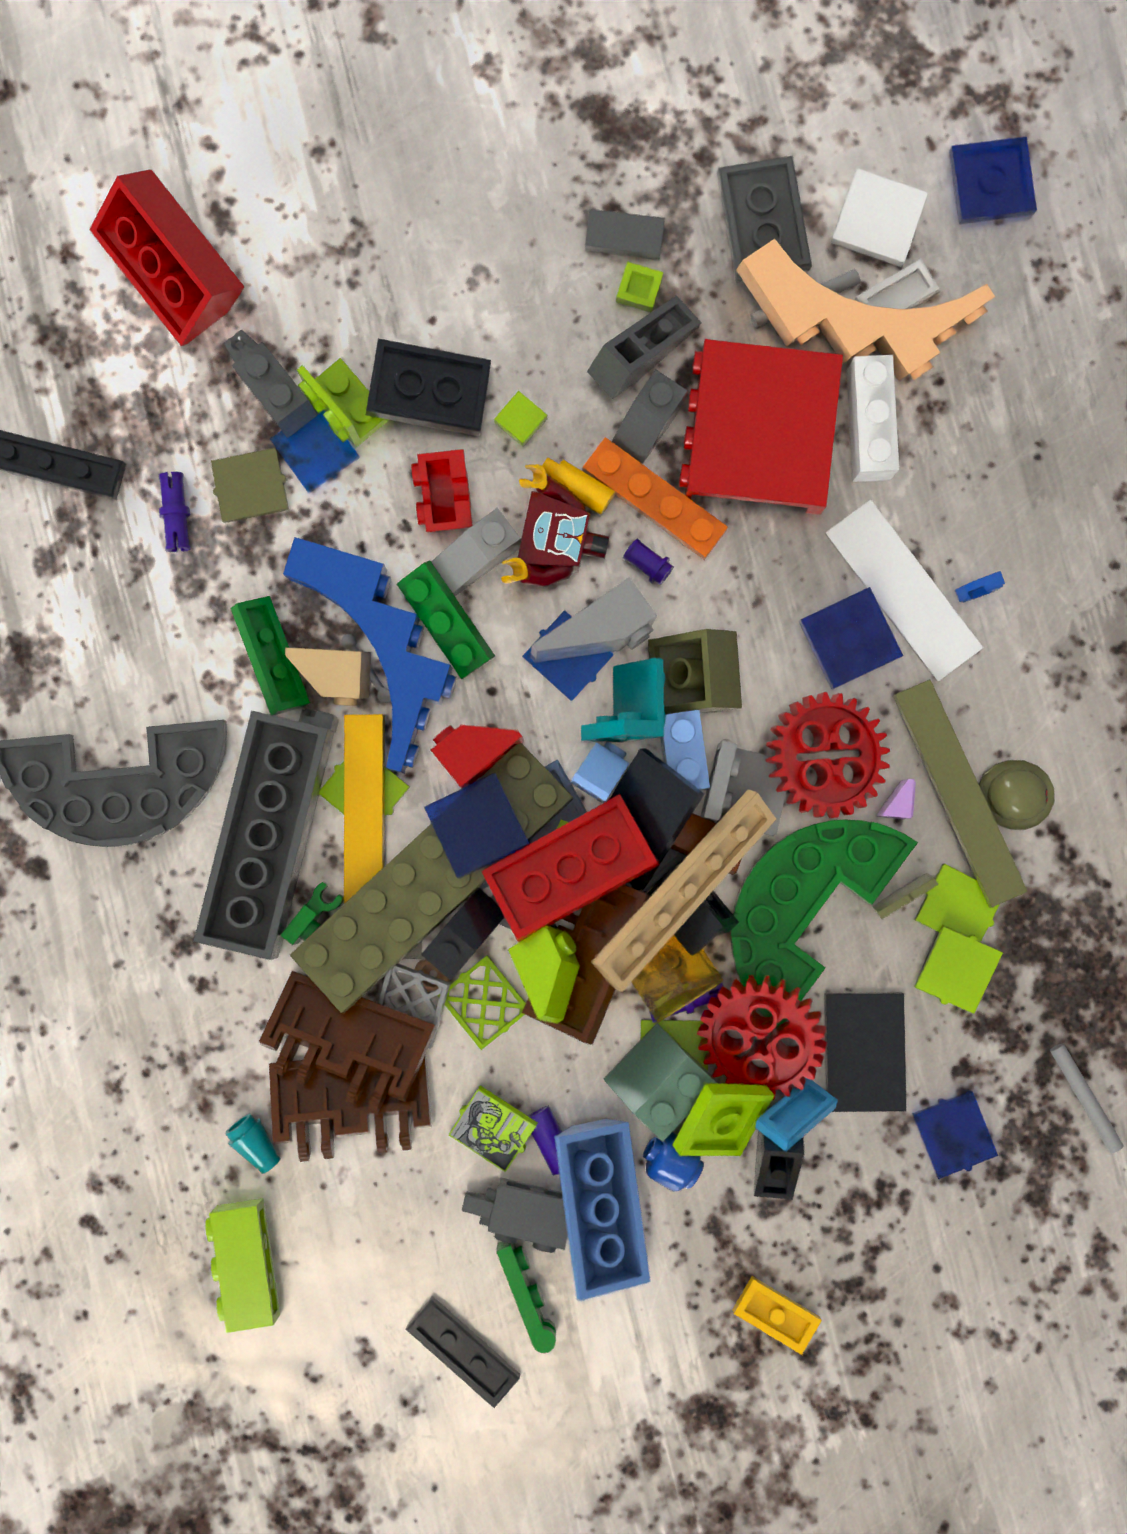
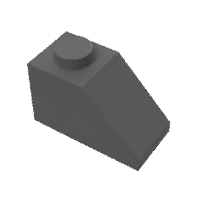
[612,369,688,464]

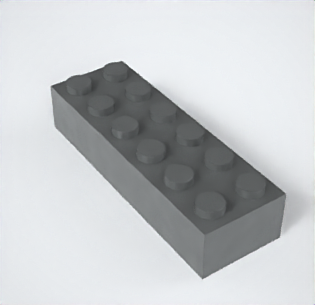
[193,710,334,960]

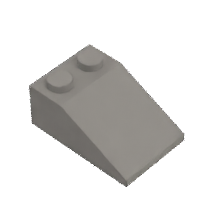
[530,577,657,663]

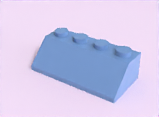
[555,1119,651,1301]

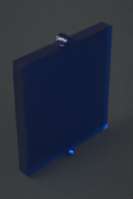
[270,410,360,493]
[522,610,614,702]
[912,1091,998,1179]

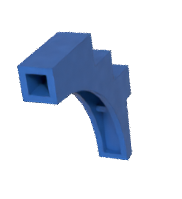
[283,537,457,774]

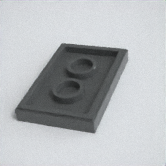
[717,156,812,282]

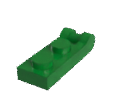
[496,1241,556,1354]

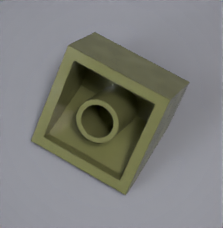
[648,629,742,714]

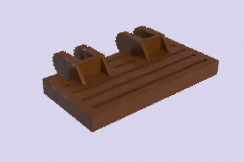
[522,885,651,1045]
[259,971,436,1113]
[269,1054,432,1162]

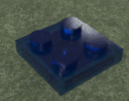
[799,587,903,690]

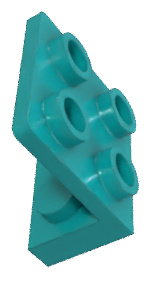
[581,658,666,743]

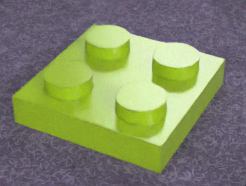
[673,1083,774,1156]

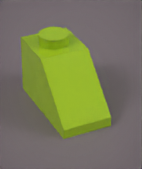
[508,926,580,1024]

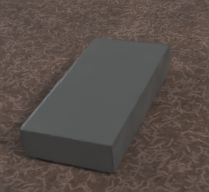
[585,209,665,259]

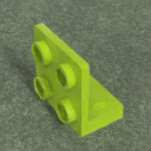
[296,358,389,448]

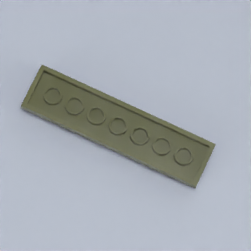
[290,743,573,1013]

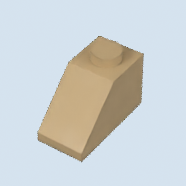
[285,648,371,706]

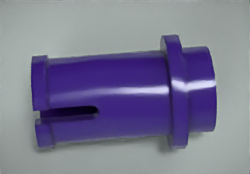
[623,538,674,585]

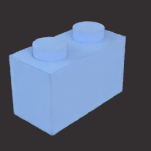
[660,710,710,790]

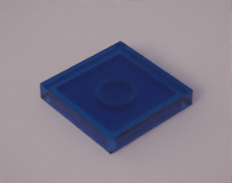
[949,136,1037,224]
[424,773,529,879]

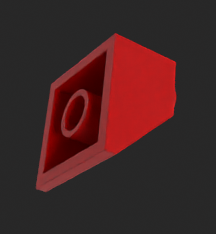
[430,725,524,790]

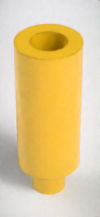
[542,457,616,515]

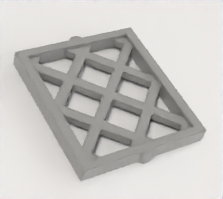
[378,964,450,1049]

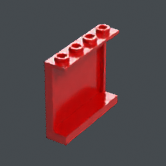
[679,339,843,515]

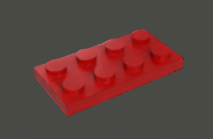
[481,794,659,942]

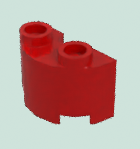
[411,449,473,532]

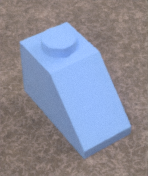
[571,741,629,804]

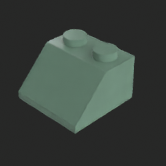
[604,1023,717,1141]

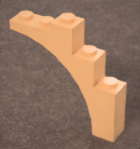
[736,239,995,381]

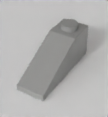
[431,507,521,596]

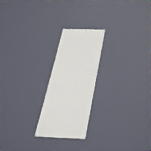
[826,499,984,681]

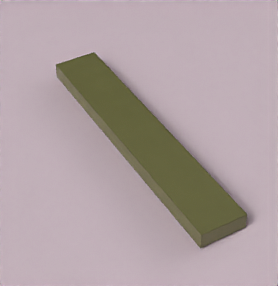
[893,679,1028,907]

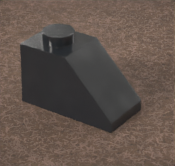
[421,888,505,980]
[754,1131,804,1200]

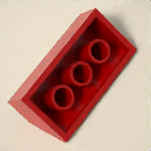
[89,169,245,346]

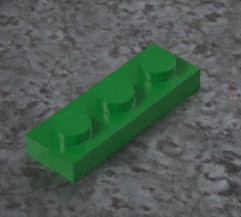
[396,560,495,679]
[230,596,310,715]

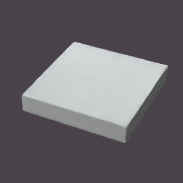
[830,168,929,267]

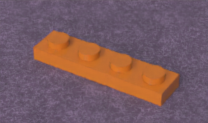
[582,437,728,560]

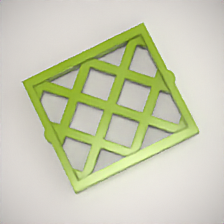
[437,955,526,1050]

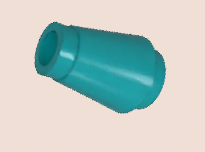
[225,1113,281,1174]

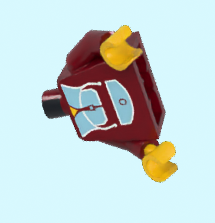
[501,464,610,587]

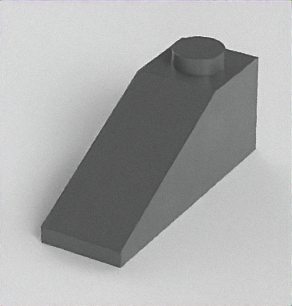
[587,295,702,399]

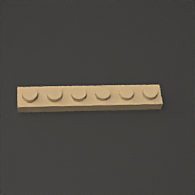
[592,790,776,992]

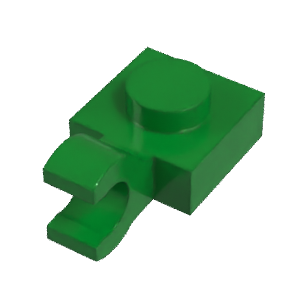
[280,882,344,945]

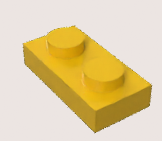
[732,1276,822,1355]

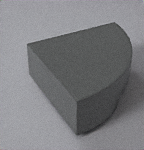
[299,708,339,733]

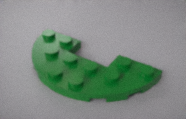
[730,819,918,1026]

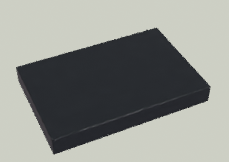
[366,338,491,436]
[609,748,705,890]
[824,992,906,1112]

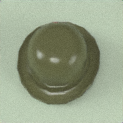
[979,760,1055,830]

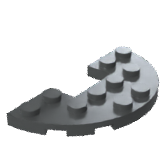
[0,720,227,847]

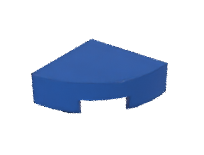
[955,571,1005,603]

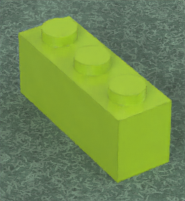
[205,1198,280,1333]

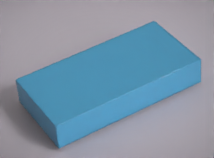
[755,1078,838,1152]

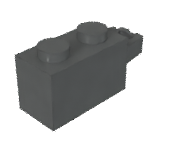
[224,330,317,438]
[461,1177,568,1253]

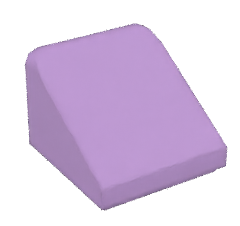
[876,779,916,819]

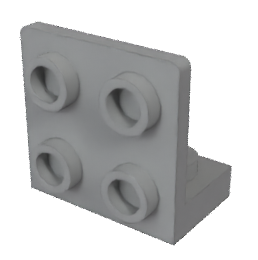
[701,740,787,836]

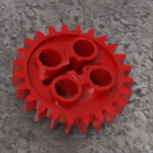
[765,692,890,818]
[697,975,827,1101]

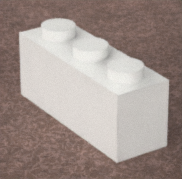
[846,355,899,482]

